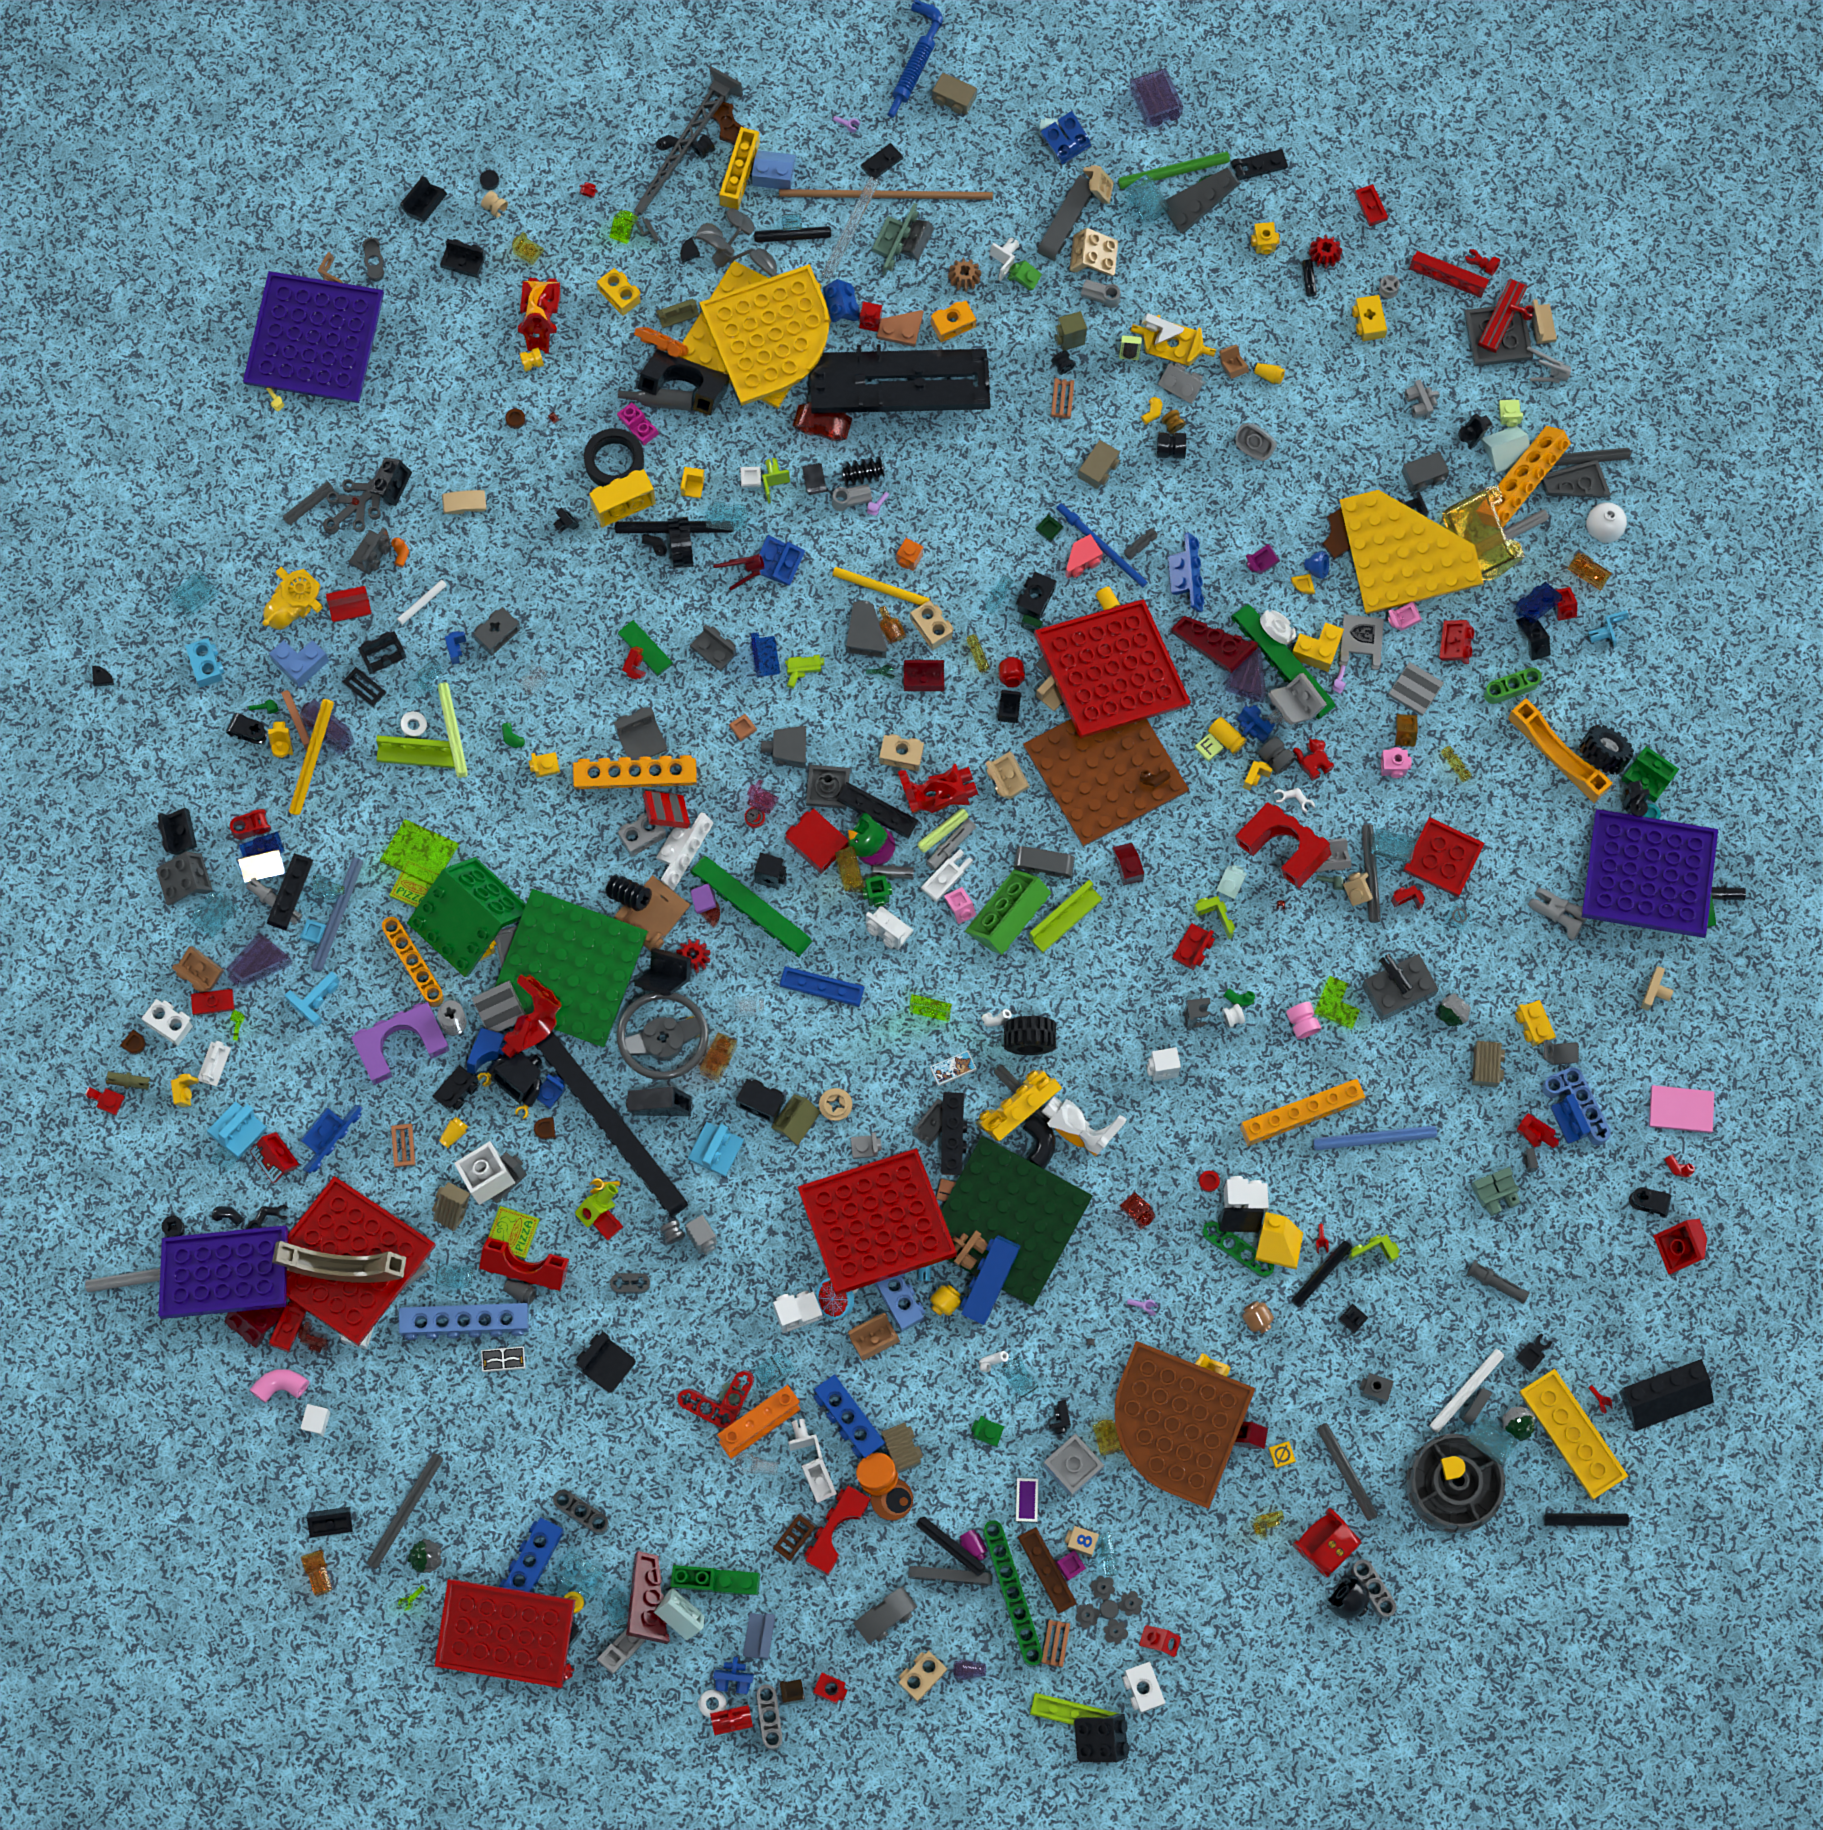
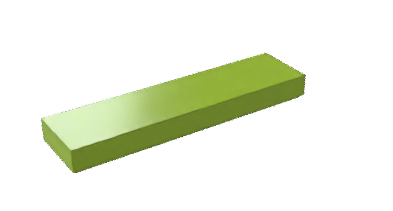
[1030,1693,1119,1726]

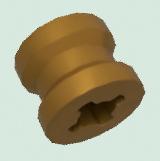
[1161,409,1186,434]

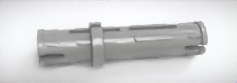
[926,819,976,870]
[246,878,303,925]

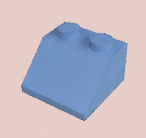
[752,150,796,189]

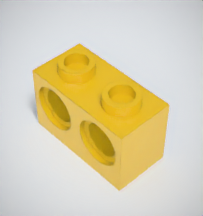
[596,268,641,316]

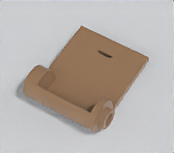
[614,875,691,951]

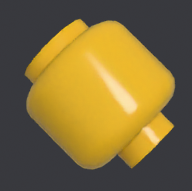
[930,1284,961,1316]

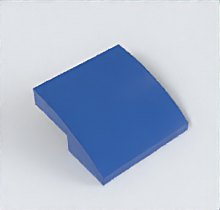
[759,535,806,586]

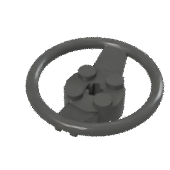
[617,992,709,1080]

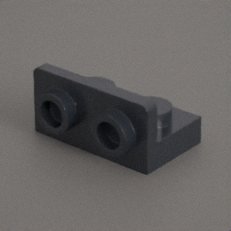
[369,458,412,506]
[432,1065,479,1113]

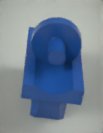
[1236,705,1275,743]
[713,1657,754,1694]

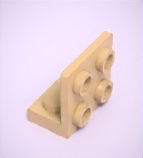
[1069,228,1118,276]

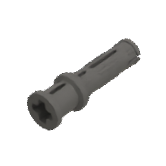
[1466,1259,1530,1304]

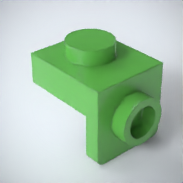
[1007,260,1042,291]

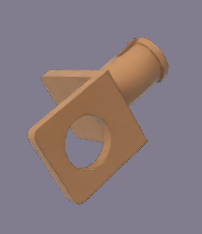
[317,252,343,283]

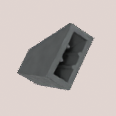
[846,600,887,658]

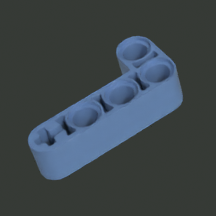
[1542,1067,1611,1146]

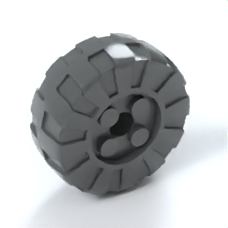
[1406,1433,1506,1533]

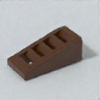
[773,1513,817,1561]

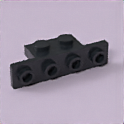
[941,1092,967,1175]

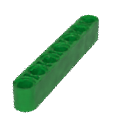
[1231,604,1335,719]
[690,855,813,958]
[983,1520,1043,1667]

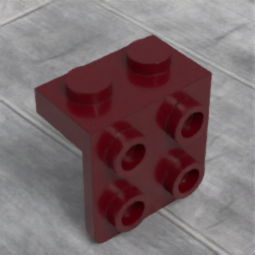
[224,1307,285,1348]

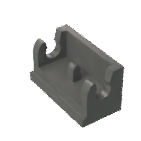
[1184,998,1211,1031]
[912,1098,943,1147]

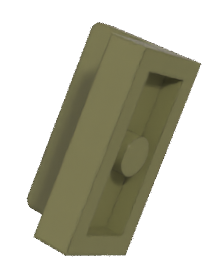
[771,1094,820,1145]

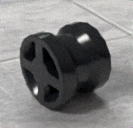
[691,134,715,159]
[1051,350,1076,375]
[161,1216,185,1237]

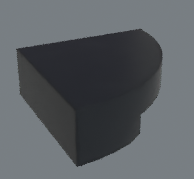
[680,237,700,263]
[92,666,114,687]

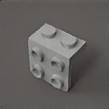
[1268,673,1327,725]

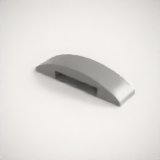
[596,1628,646,1674]

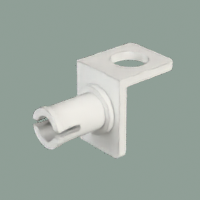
[989,238,1019,281]
[788,1419,822,1458]

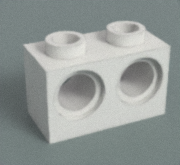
[141,999,193,1046]

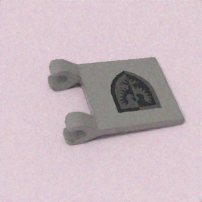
[1339,614,1384,670]

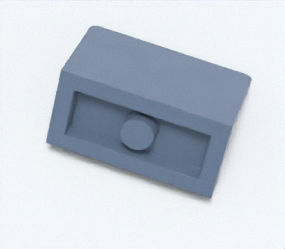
[743,1613,776,1660]

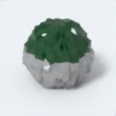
[1438,993,1471,1027]
[1502,1406,1535,1441]

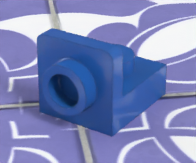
[444,631,466,665]
[537,1074,566,1109]

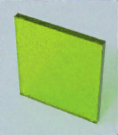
[380,819,459,886]

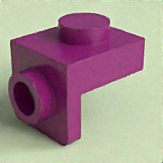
[1246,544,1280,574]

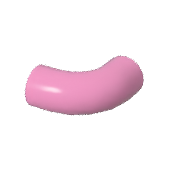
[249,1369,309,1403]

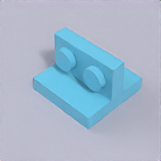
[207,1101,267,1159]
[688,1122,744,1177]

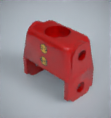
[1292,1508,1362,1578]

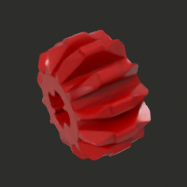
[1309,234,1343,269]
[676,939,711,974]

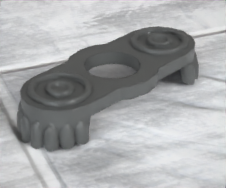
[362,237,385,282]

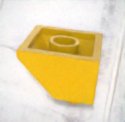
[1255,1212,1303,1269]

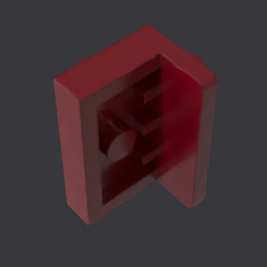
[904,660,945,692]

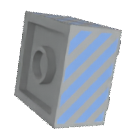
[1043,1433,1104,1498]

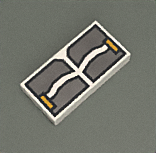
[481,1347,526,1372]

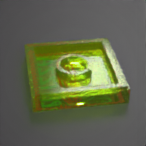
[909,994,952,1022]

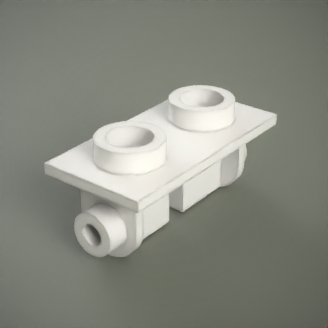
[198,1041,231,1087]

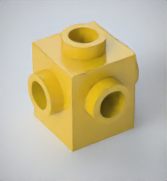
[1251,222,1280,255]

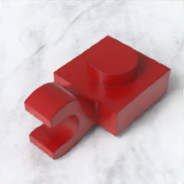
[85,1087,125,1116]

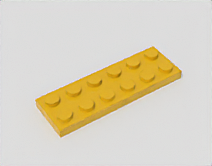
[1519,1369,1628,1500]

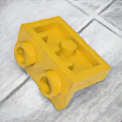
[1515,1000,1556,1047]

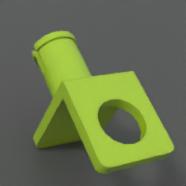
[762,458,790,504]
[575,1183,618,1228]

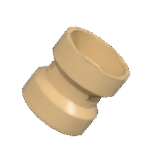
[481,191,508,218]

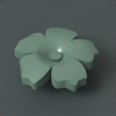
[718,1382,742,1405]

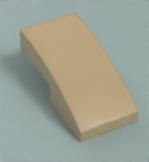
[442,490,487,514]

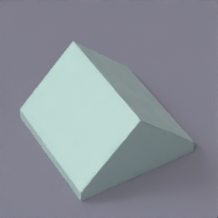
[1480,426,1530,473]
[654,1588,704,1640]

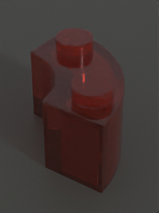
[793,402,853,441]

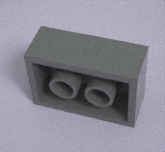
[1362,954,1439,1021]

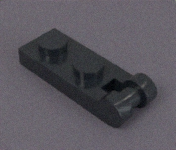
[1231,149,1288,181]

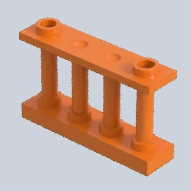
[717,1385,801,1460]

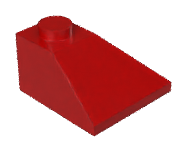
[1653,1218,1707,1275]

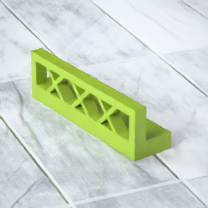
[376,735,455,769]
[1029,879,1103,953]

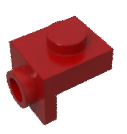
[1391,885,1425,910]

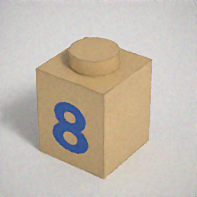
[1065,1526,1099,1557]

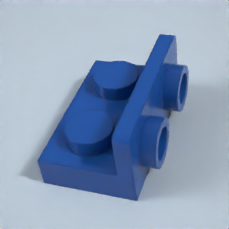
[1551,1094,1591,1144]

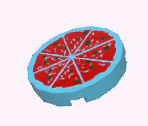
[816,1278,854,1320]

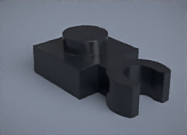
[1515,1333,1552,1373]

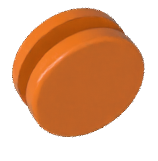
[856,1453,898,1496]

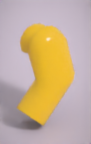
[1141,397,1163,425]

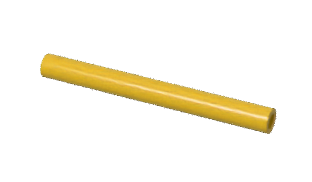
[832,567,930,606]

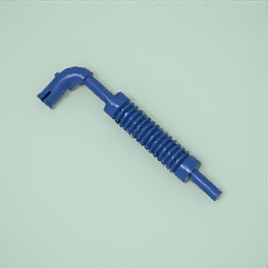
[887,0,943,118]

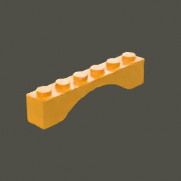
[1508,698,1613,804]

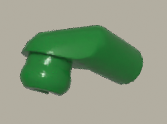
[1223,988,1255,1007]

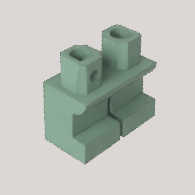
[1471,1167,1520,1216]

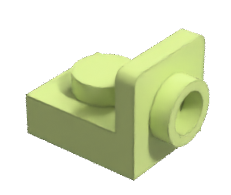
[1499,400,1523,427]

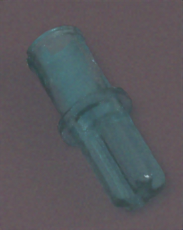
[984,575,1014,613]
[1099,1532,1118,1577]

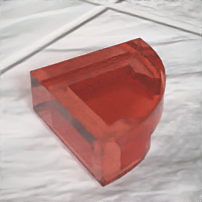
[700,901,720,928]

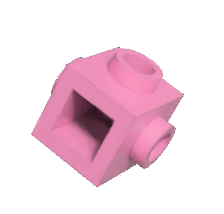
[1381,747,1412,778]

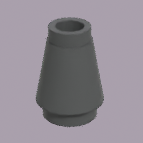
[503,1280,537,1305]

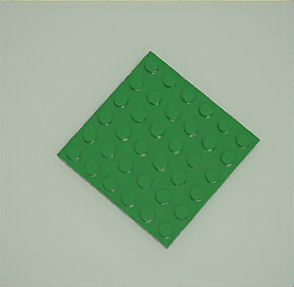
[495,889,649,1048]

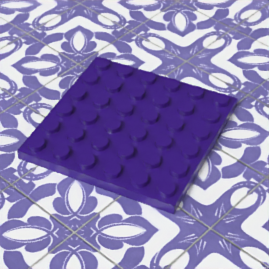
[243,271,384,403]
[1581,809,1718,938]

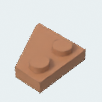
[877,310,924,347]

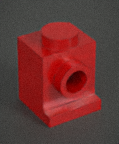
[859,301,883,332]

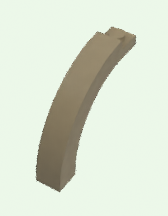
[272,1241,406,1283]

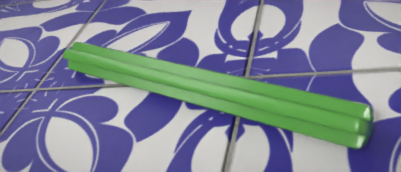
[1118,151,1230,189]

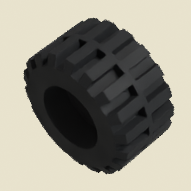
[1004,1016,1056,1055]

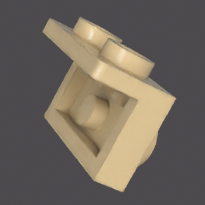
[986,751,1030,799]

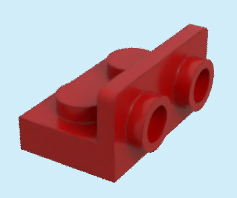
[1439,620,1475,664]
[1172,923,1215,971]

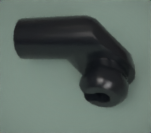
[642,534,667,556]
[211,1206,244,1226]

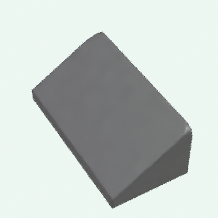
[901,220,934,260]

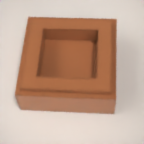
[729,714,757,742]

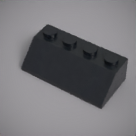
[1619,1359,1714,1432]

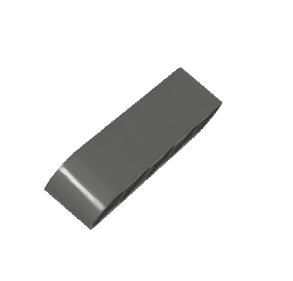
[1037,175,1092,261]

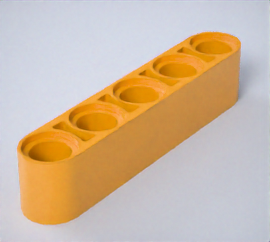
[382,917,444,1007]

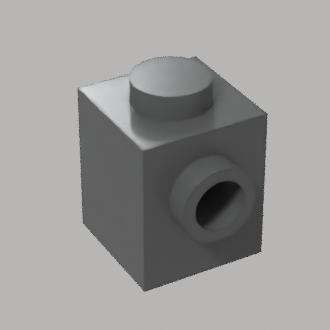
[1359,1373,1394,1404]

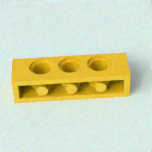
[719,127,760,210]

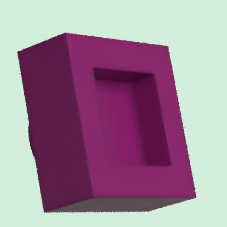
[1055,1550,1086,1581]

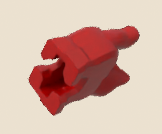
[1293,738,1334,781]

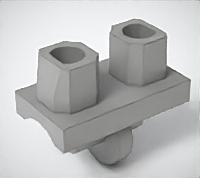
[1404,379,1440,419]

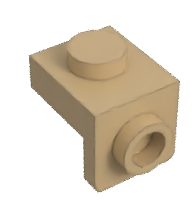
[1343,872,1373,906]

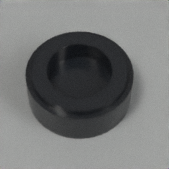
[480,170,499,190]

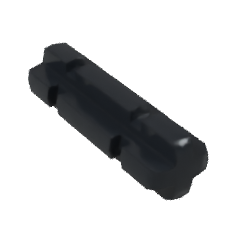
[1302,259,1317,297]

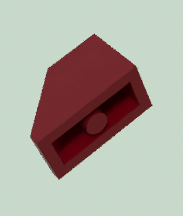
[1112,843,1144,886]
[1234,1421,1268,1449]

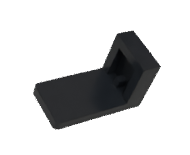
[1516,614,1551,661]

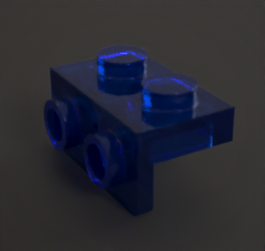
[1516,581,1562,624]

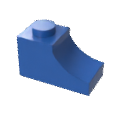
[467,1028,506,1074]

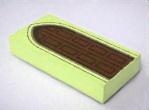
[1119,336,1142,360]

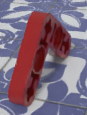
[677,1370,754,1429]

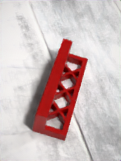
[1409,251,1489,298]

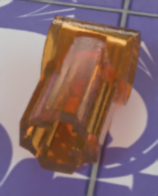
[301,1549,333,1596]

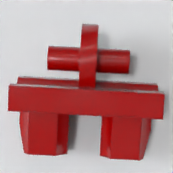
[710,1705,753,1736]

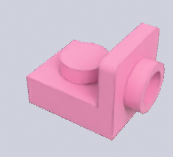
[944,887,976,924]

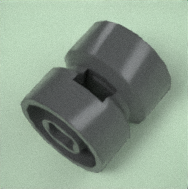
[1258,736,1297,775]

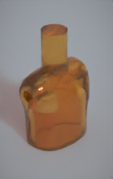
[878,606,907,643]

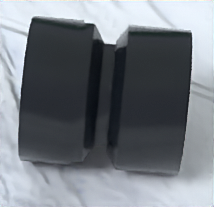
[1157,432,1187,459]

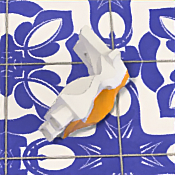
[1042,1096,1127,1156]

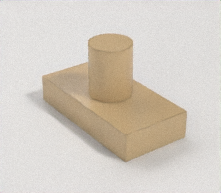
[1640,966,1673,1011]

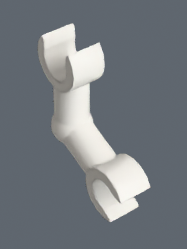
[1273,788,1315,814]

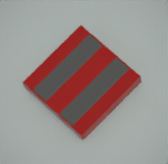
[643,791,690,829]

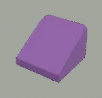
[691,884,716,914]

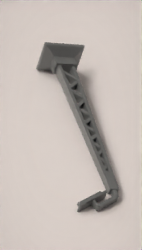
[633,66,743,244]

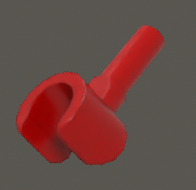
[1508,304,1534,321]
[1316,1224,1329,1254]
[1588,1385,1613,1414]

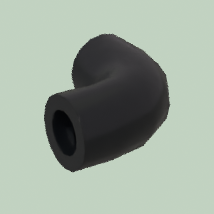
[1023,1113,1056,1169]

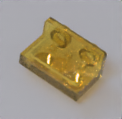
[835,846,864,892]

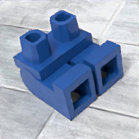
[1041,111,1091,165]

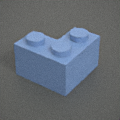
[269,640,329,688]

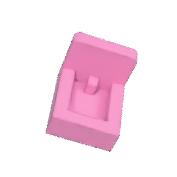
[1388,602,1423,631]

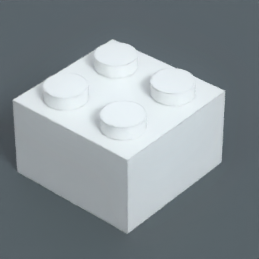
[454,1141,515,1205]

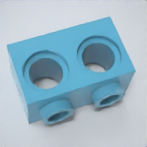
[185,638,225,688]

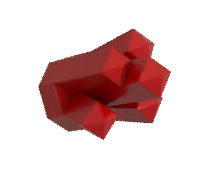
[1517,1113,1559,1148]

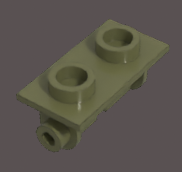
[656,298,699,328]

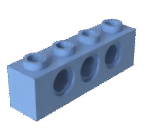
[874,1274,925,1332]

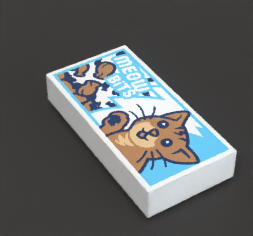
[930,1051,977,1087]

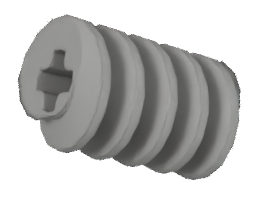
[437,1000,467,1036]

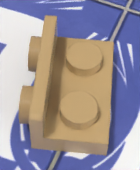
[1083,165,1114,204]

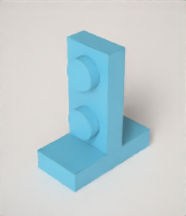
[284,971,340,1028]

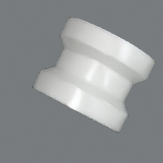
[1222,1004,1245,1028]

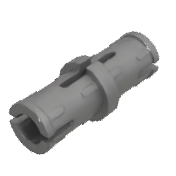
[872,864,914,880]

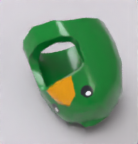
[848,813,888,857]

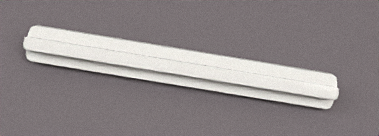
[1430,1349,1504,1433]

